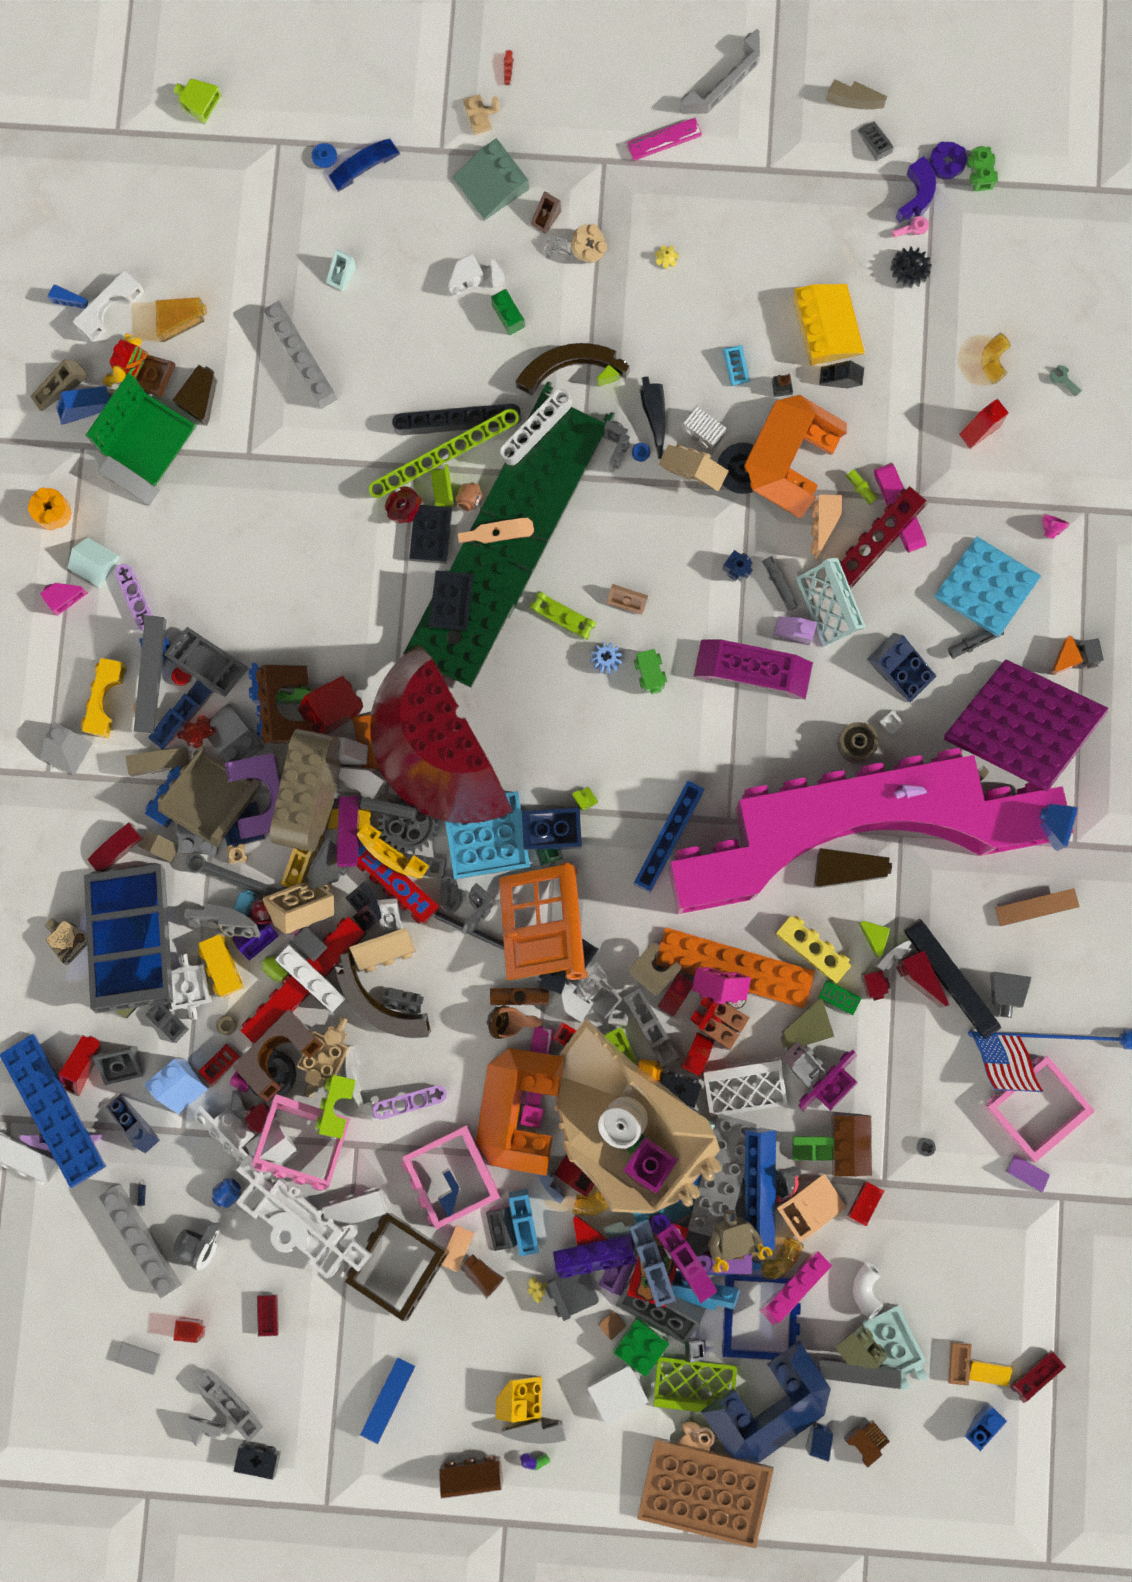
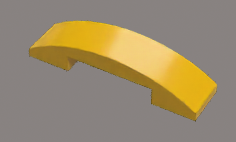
[357,822,429,879]

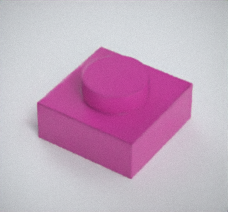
[520,1105,544,1129]

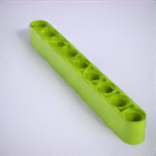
[369,409,519,498]

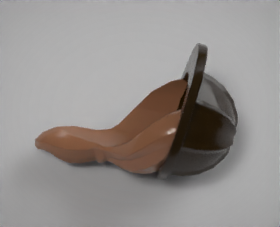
[486,1005,543,1039]

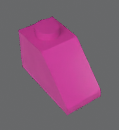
[40,583,88,616]

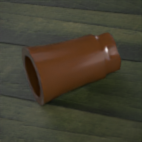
[460,1254,505,1299]

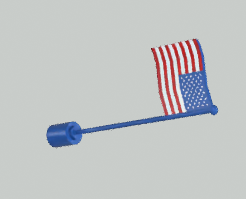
[968,1029,1132,1092]

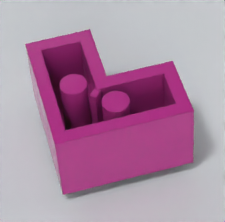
[692,967,751,1004]

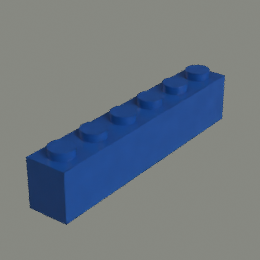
[633,780,705,893]
[745,1128,776,1253]

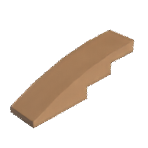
[995,888,1080,927]

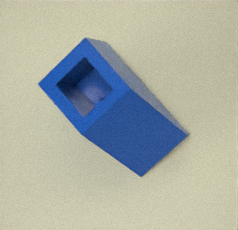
[965,1402,1007,1451]

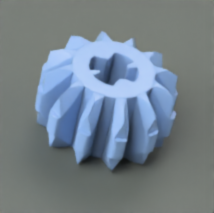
[590,642,622,674]

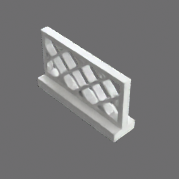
[702,1057,788,1117]

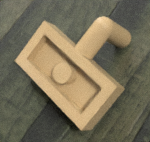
[463,94,500,135]

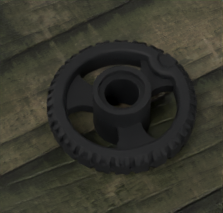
[247,1050,297,1100]

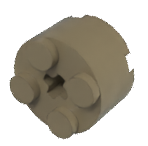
[837,722,878,764]

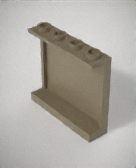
[157,746,261,848]

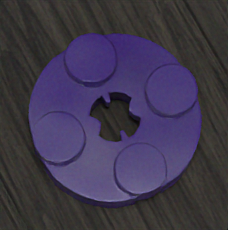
[929,141,967,180]

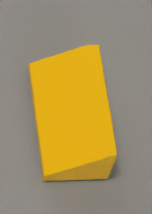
[969,1359,1012,1386]

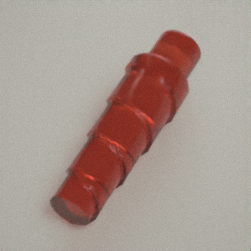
[503,50,514,86]

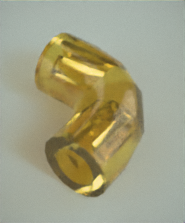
[981,333,1011,385]
[572,1190,609,1216]
[761,1237,804,1280]

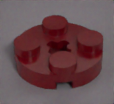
[385,486,422,524]

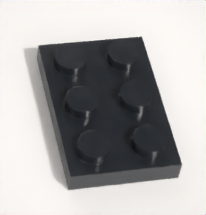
[409,505,453,564]
[429,570,474,632]

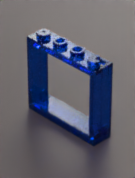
[722,1274,801,1360]

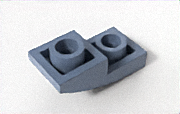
[537,1169,565,1204]

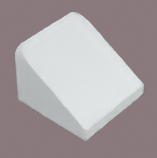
[491,259,505,288]

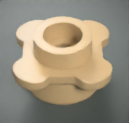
[227,844,247,864]

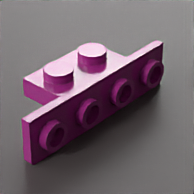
[798,1050,858,1111]

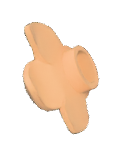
[678,1421,716,1451]

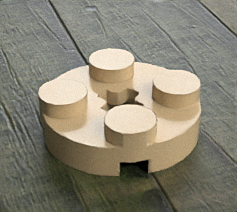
[571,224,607,263]

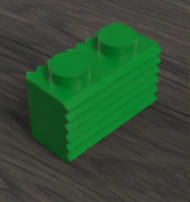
[491,289,525,335]

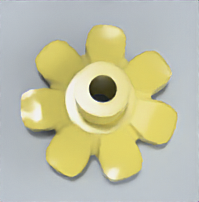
[655,246,679,269]
[528,1277,548,1303]

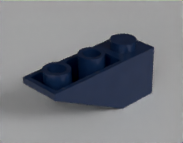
[106,1094,160,1154]

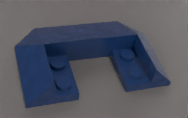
[701,1341,831,1463]

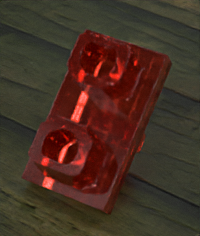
[177,715,215,748]

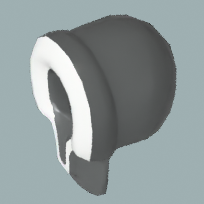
[173,1222,219,1270]

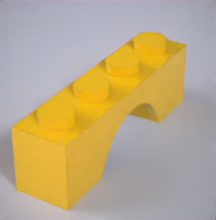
[81,658,127,739]

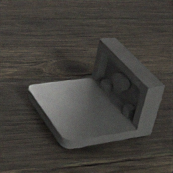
[604,420,630,473]
[546,1274,599,1321]

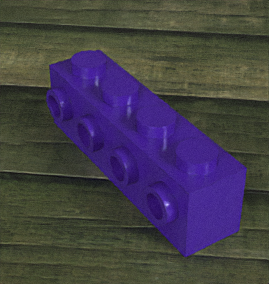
[553,1235,637,1279]

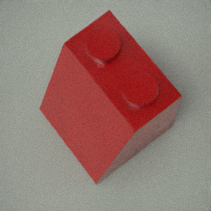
[298,676,364,735]

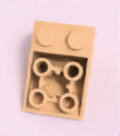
[811,495,842,560]
[775,1174,846,1242]

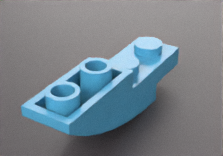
[672,1270,739,1311]

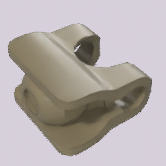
[629,942,682,995]

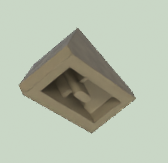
[137,829,178,863]

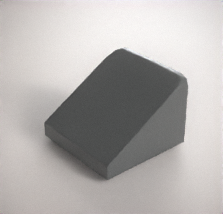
[231,1090,249,1111]

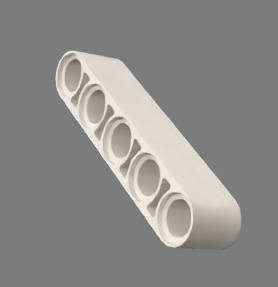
[500,389,572,465]

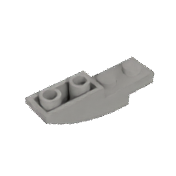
[184,904,261,938]

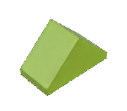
[858,921,890,958]

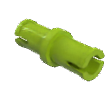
[845,469,878,505]

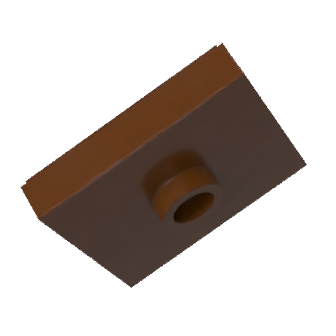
[136,354,176,398]

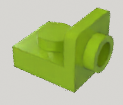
[572,787,598,812]

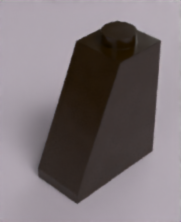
[173,365,217,426]

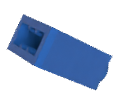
[56,386,111,425]

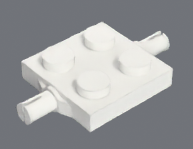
[171,954,212,1020]

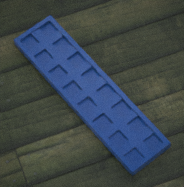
[0,1034,107,1188]

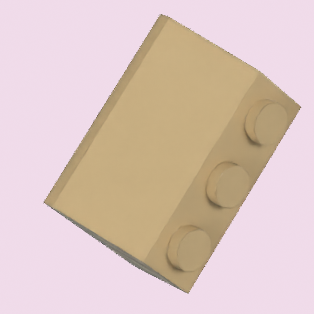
[263,880,334,934]
[350,928,416,973]

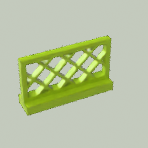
[653,1357,737,1412]

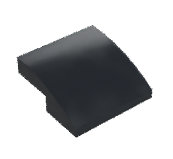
[345,882,382,931]

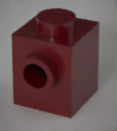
[861,970,890,1001]
[244,1102,277,1133]

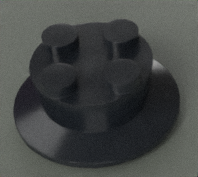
[717,442,754,494]

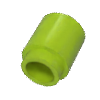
[261,955,289,983]

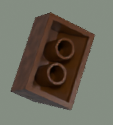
[832,1115,872,1177]
[439,1455,503,1499]

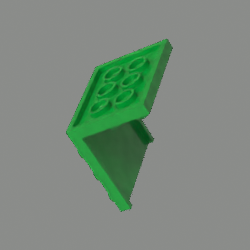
[86,373,196,487]

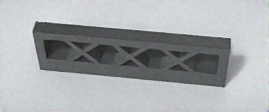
[819,1357,902,1389]

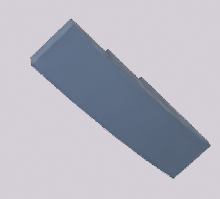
[629,1219,676,1307]

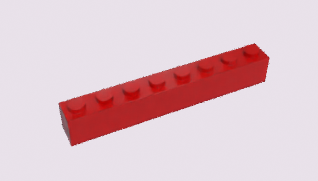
[240,917,367,1044]

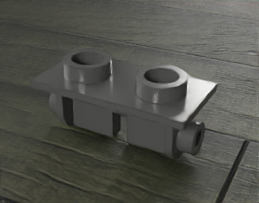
[383,987,424,1013]

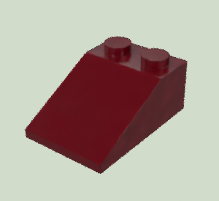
[896,951,950,1008]

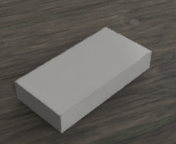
[116,1342,161,1375]

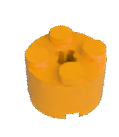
[28,487,72,530]

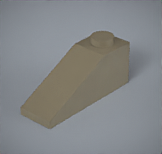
[30,360,87,411]

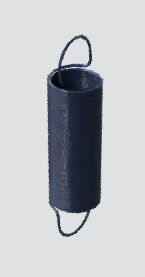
[137,1179,146,1212]

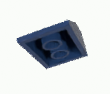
[522,808,582,850]

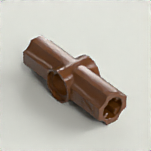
[490,988,549,1006]

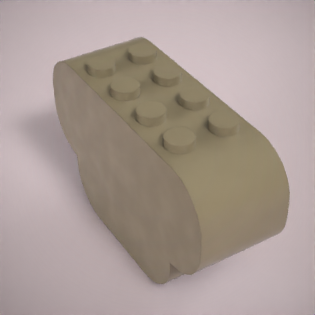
[270,729,340,852]

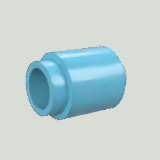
[233,889,258,917]

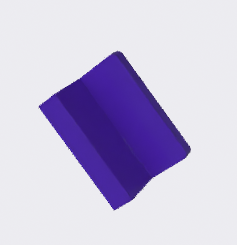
[232,923,279,961]

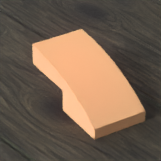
[441,1225,474,1273]

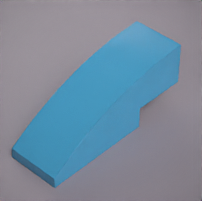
[508,1189,539,1256]

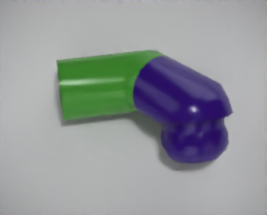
[520,1453,551,1471]

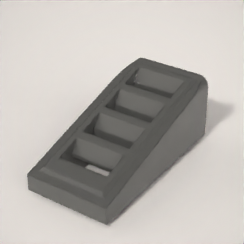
[858,121,894,161]

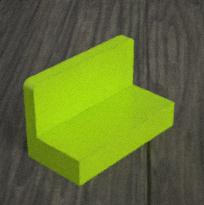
[431,464,455,507]

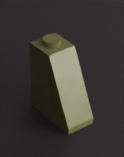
[780,999,834,1050]

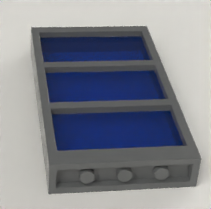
[84,863,173,1014]

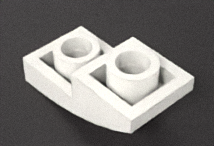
[875,941,911,971]

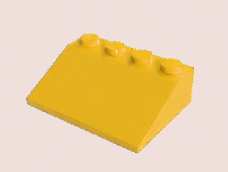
[793,284,865,366]

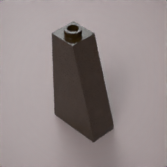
[813,848,892,888]

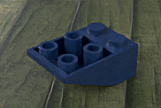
[867,633,937,703]

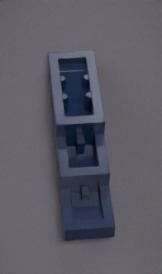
[148,680,214,750]

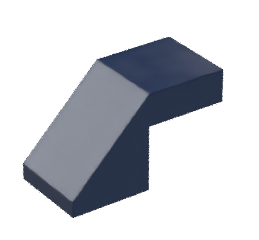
[438,1168,460,1217]

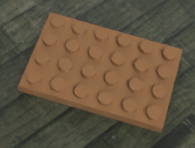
[637,1438,774,1549]

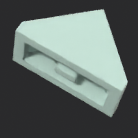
[326,249,356,291]

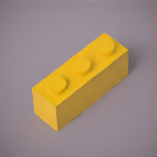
[198,934,245,998]

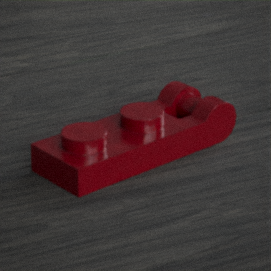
[1010,1350,1066,1403]

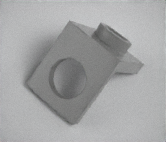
[591,980,622,1019]

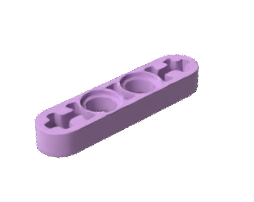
[115,564,153,631]
[372,1085,447,1120]

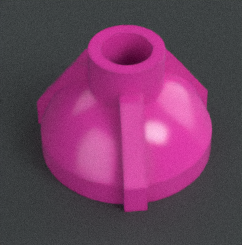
[1042,514,1069,539]

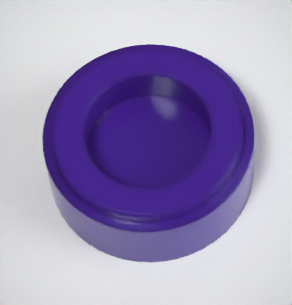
[650,1214,670,1234]

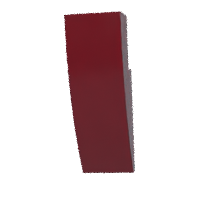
[87,822,143,872]

